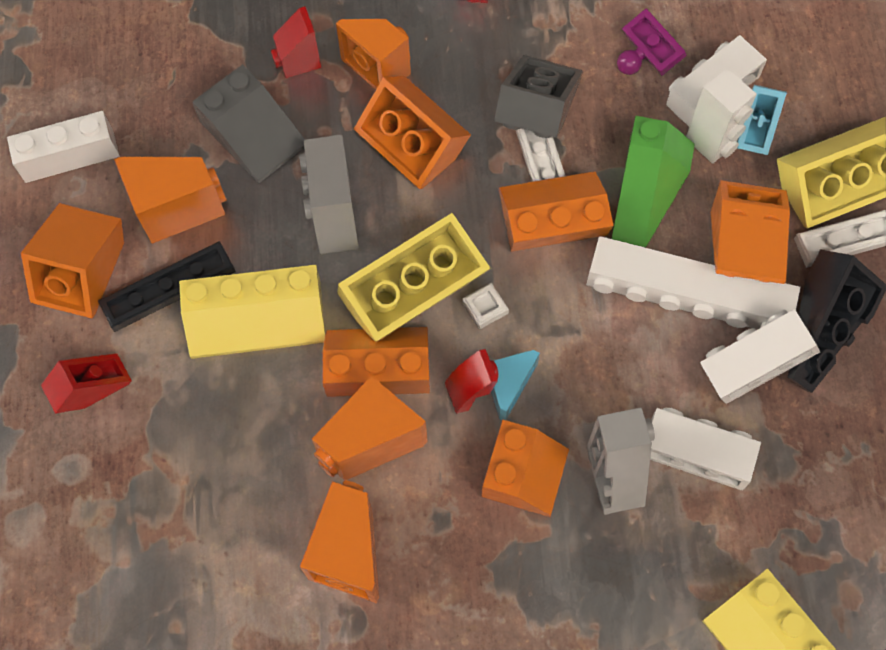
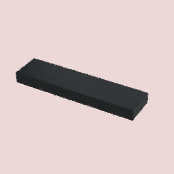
[98,241,236,332]

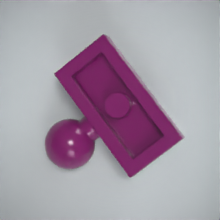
[617,8,687,76]

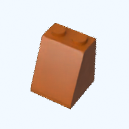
[114,157,227,244]
[21,203,124,319]
[312,376,428,480]
[300,480,379,603]

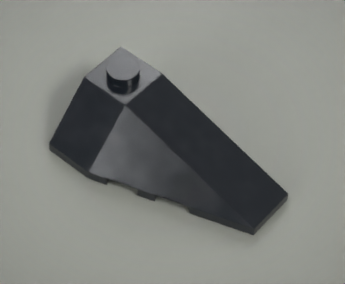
[787,249,886,393]

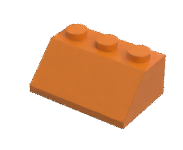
[354,76,471,189]
[499,171,614,252]
[323,327,430,397]

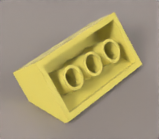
[777,117,886,229]
[337,213,490,342]
[179,265,326,359]
[702,568,836,650]

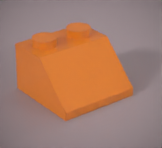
[336,19,411,89]
[482,419,569,517]

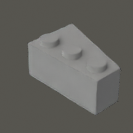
[299,135,359,255]
[586,407,655,515]

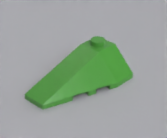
[611,116,695,248]

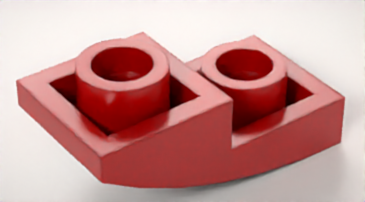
[445,349,499,414]

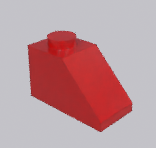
[271,6,321,78]
[41,353,132,414]

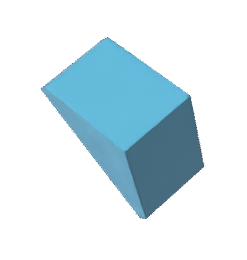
[737,84,787,155]
[491,350,540,420]

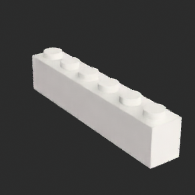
[586,236,800,329]

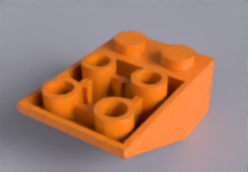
[710,180,790,284]

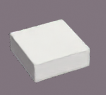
[462,283,509,329]

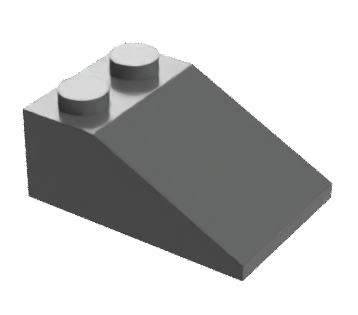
[494,55,583,138]
[192,64,305,183]

